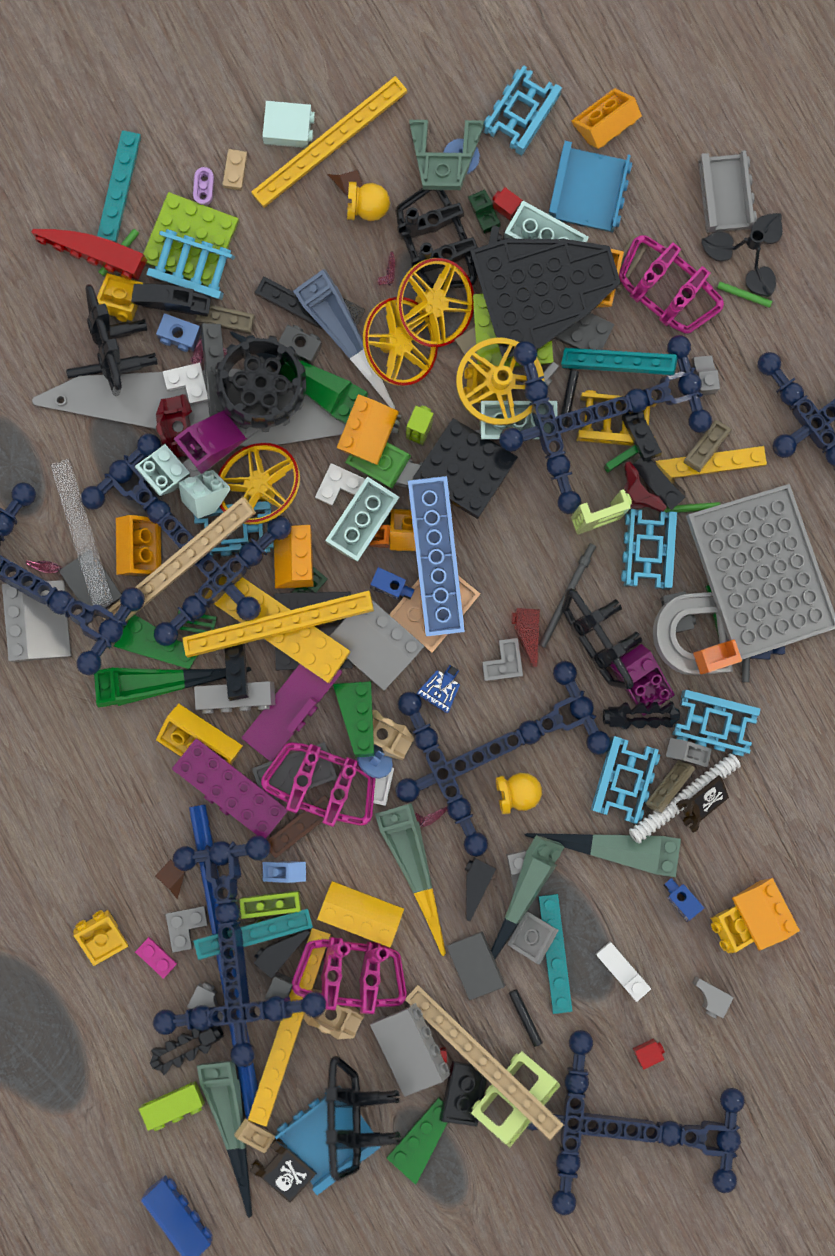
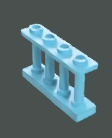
[147,229,235,300]

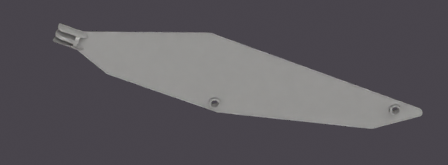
[32,369,402,447]

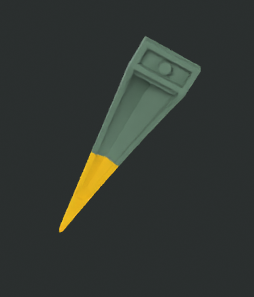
[375,803,446,956]

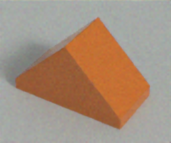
[368,525,390,548]

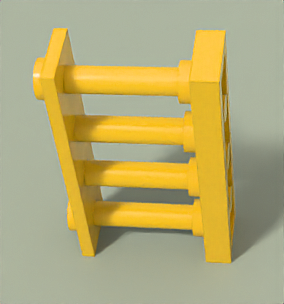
[576,390,656,446]

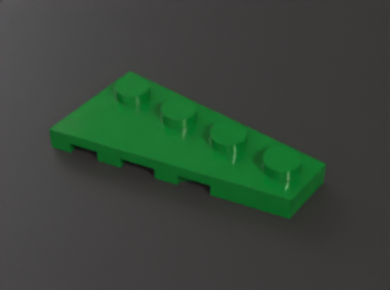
[113,615,198,669]
[333,682,374,757]
[386,1097,448,1185]

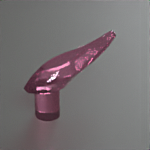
[378,251,395,286]
[190,338,203,364]
[26,560,62,573]
[415,807,447,827]

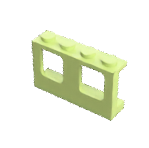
[571,490,632,535]
[471,1051,561,1148]

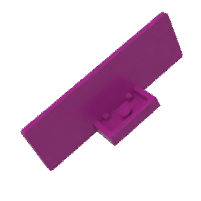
[242,664,342,761]
[172,739,288,838]

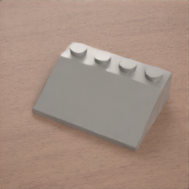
[2,580,71,663]
[329,600,424,691]

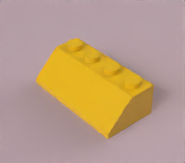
[156,703,243,765]
[317,881,404,947]

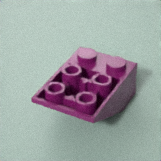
[174,411,247,474]
[610,644,675,716]

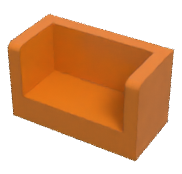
[693,639,742,675]

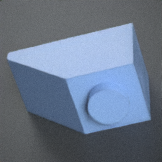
[262,861,306,883]

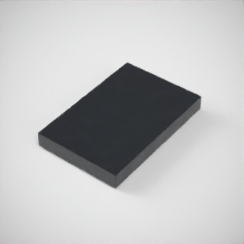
[439,1061,487,1126]

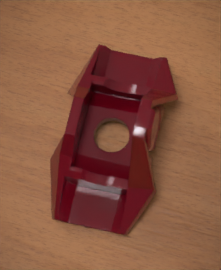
[156,394,193,458]
[623,461,667,512]

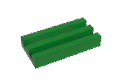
[604,445,639,473]
[178,610,217,633]

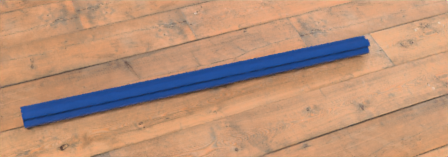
[189,804,258,1119]

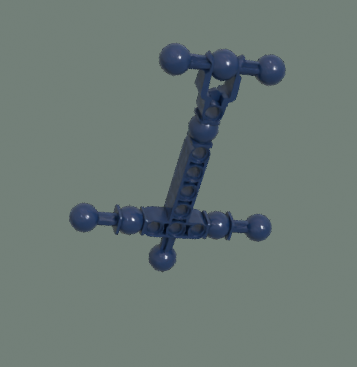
[499,335,712,514]
[757,352,835,470]
[81,434,292,646]
[0,482,145,676]
[395,661,611,857]
[153,835,327,1067]
[527,1030,745,1216]

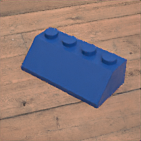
[141,1175,213,1256]

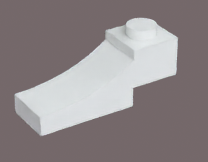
[596,941,651,1002]

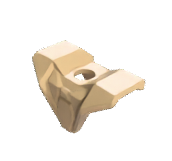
[373,710,414,760]
[303,989,364,1039]

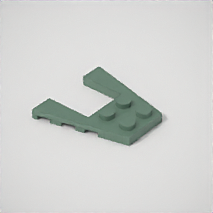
[409,120,484,190]

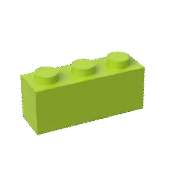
[406,405,434,446]
[239,890,302,919]
[139,1081,205,1131]

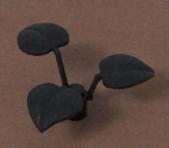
[701,213,783,297]

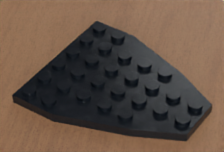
[470,239,621,359]

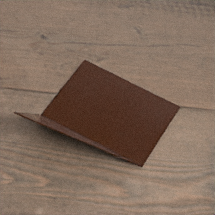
[327,170,363,196]
[155,859,185,900]

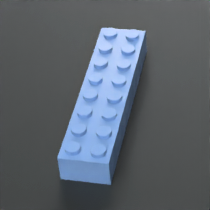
[408,476,465,636]

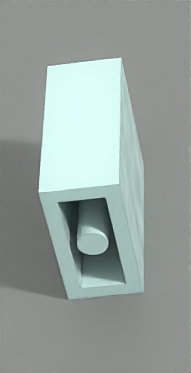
[263,101,315,148]

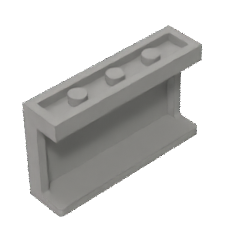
[698,150,757,233]
[370,1003,450,1097]

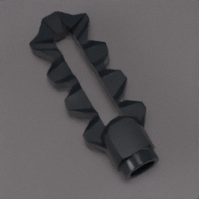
[603,701,680,729]
[150,1026,224,1075]

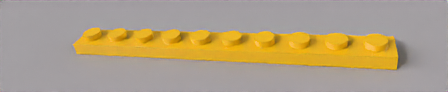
[251,76,407,208]
[183,591,374,657]
[248,928,331,1126]

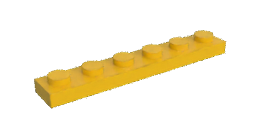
[656,446,767,479]

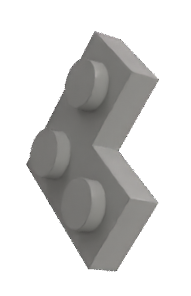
[482,638,523,681]
[166,906,208,952]

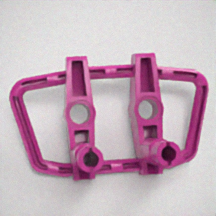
[619,235,724,334]
[261,743,376,827]
[292,937,407,1015]

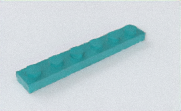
[97,130,141,243]
[561,348,678,375]
[538,894,573,1014]
[193,908,313,960]

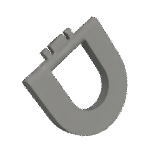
[653,592,733,675]

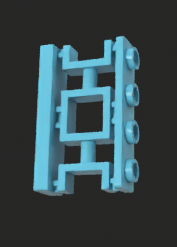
[484,65,562,156]
[193,501,274,557]
[621,509,677,590]
[672,690,761,757]
[590,736,660,824]

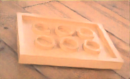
[389,576,480,653]

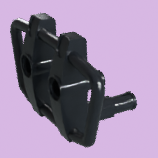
[396,188,478,289]
[85,284,158,396]
[562,588,642,689]
[325,1056,401,1181]

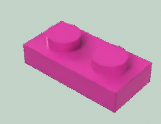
[135,937,178,979]

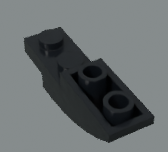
[131,284,211,317]

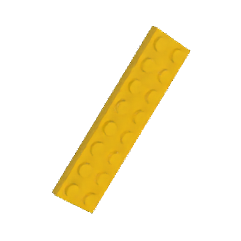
[205,571,351,683]

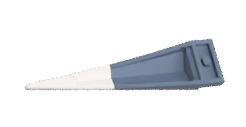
[293,269,395,409]

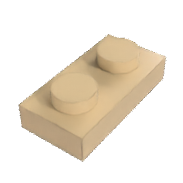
[223,149,248,190]
[234,1118,275,1154]

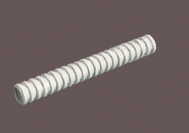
[629,753,741,844]

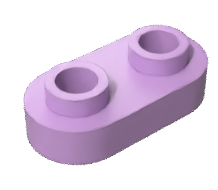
[193,167,214,206]

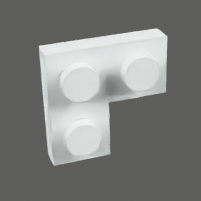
[163,363,208,405]
[315,463,365,506]

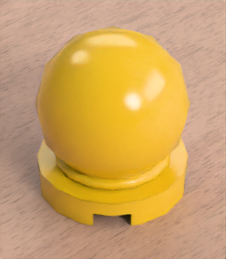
[347,182,390,221]
[495,773,542,814]

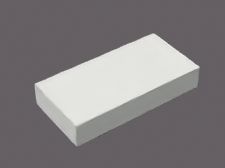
[374,768,394,806]

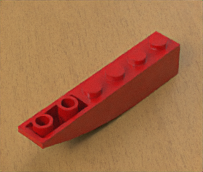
[31,229,147,280]

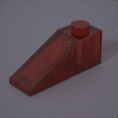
[511,608,540,668]

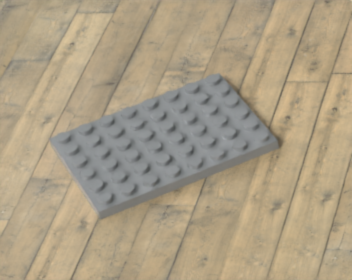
[686,484,835,660]

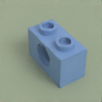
[156,313,201,352]

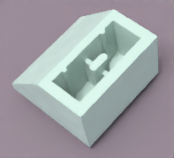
[135,444,190,496]
[178,470,230,519]

